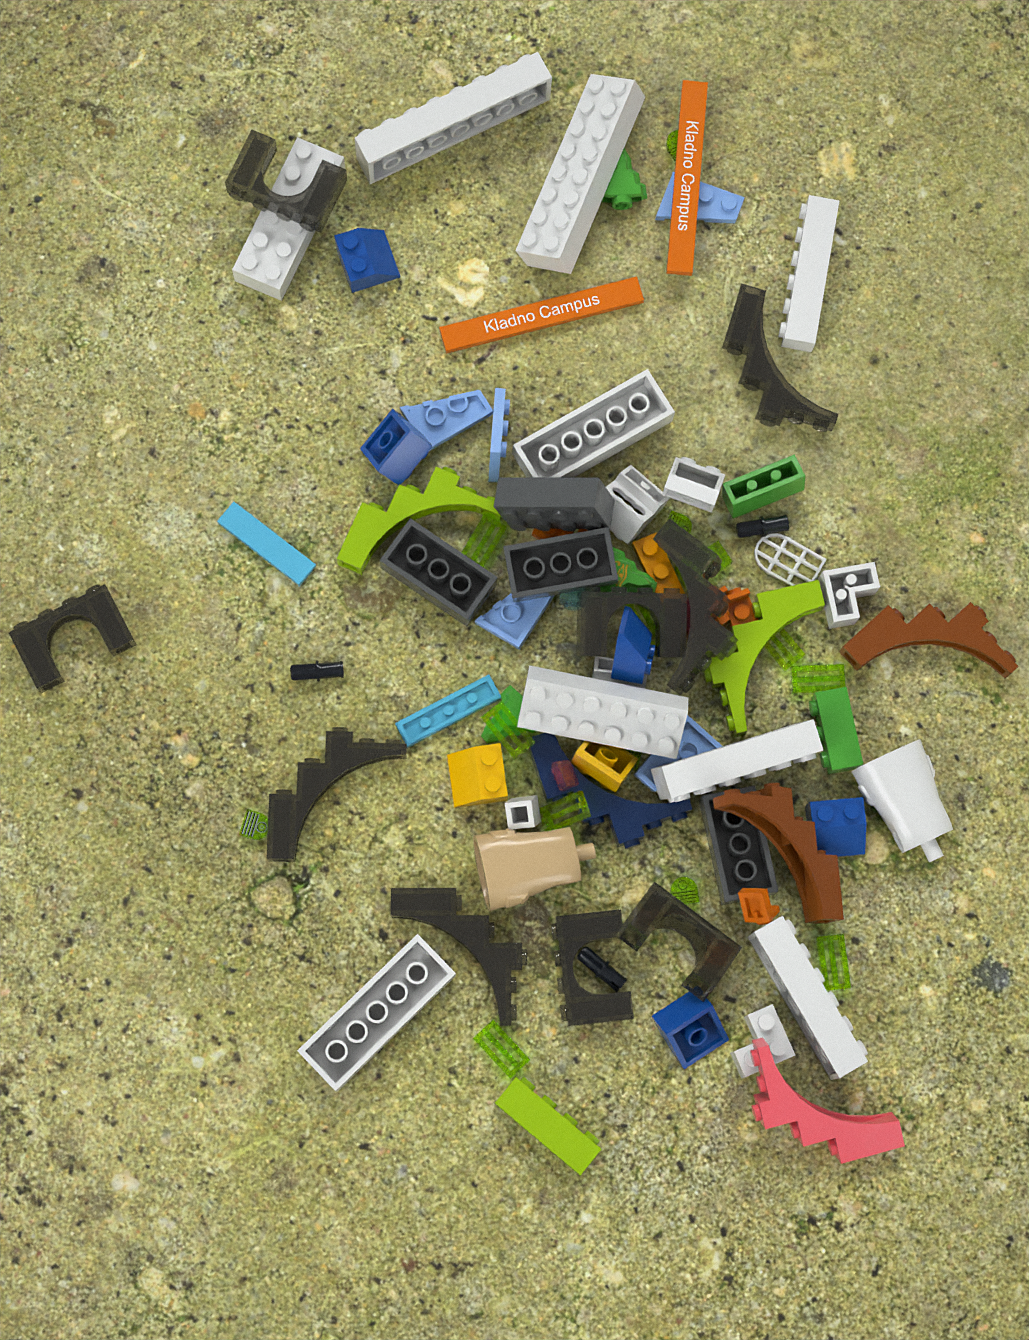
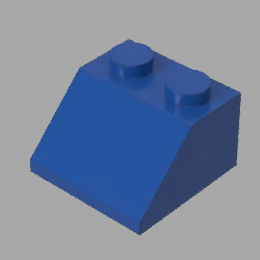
[334,228,400,293]
[360,408,432,485]
[611,606,656,684]
[805,797,866,857]
[652,987,729,1069]

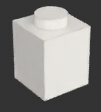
[505,795,541,829]

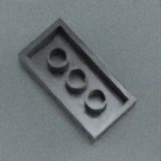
[494,477,615,532]
[380,518,498,627]
[503,527,618,603]
[699,785,778,905]

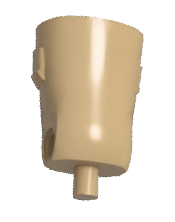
[473,827,596,911]

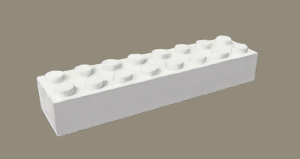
[355,52,552,184]
[515,74,645,274]

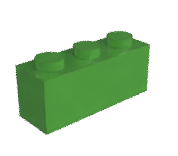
[722,454,806,519]
[809,687,864,774]

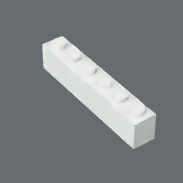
[778,195,839,352]

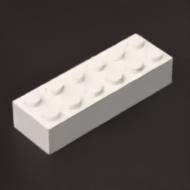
[232,137,345,301]
[512,369,675,478]
[517,665,688,759]
[650,719,823,803]
[748,916,868,1080]
[297,934,456,1092]

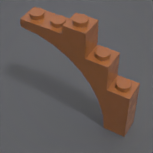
[839,602,1019,678]
[713,783,844,924]

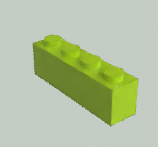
[494,1077,601,1175]

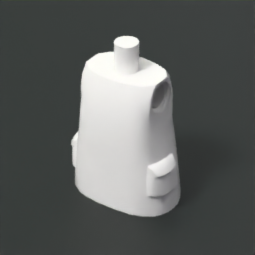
[851,739,953,862]

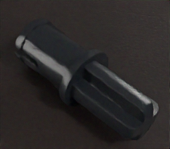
[736,514,789,538]
[290,660,344,682]
[577,946,627,993]

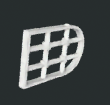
[754,533,826,586]

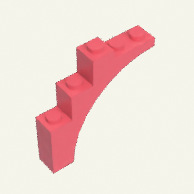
[750,1037,905,1164]

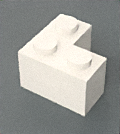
[818,562,880,629]
[730,1004,795,1078]

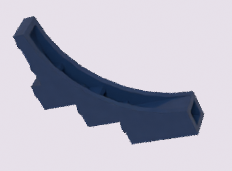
[527,733,693,849]

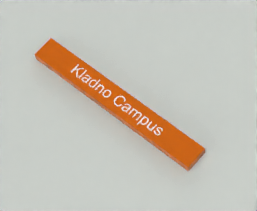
[666,80,708,276]
[439,276,644,354]

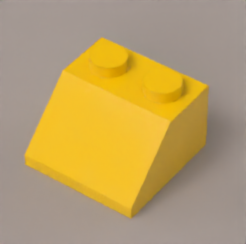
[571,741,638,793]
[447,743,508,808]

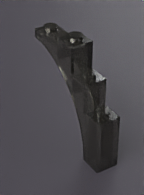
[722,283,838,432]
[653,518,738,696]
[266,727,407,862]
[391,888,527,1027]

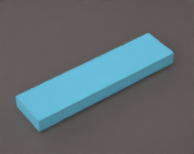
[217,501,316,586]
[395,675,501,748]

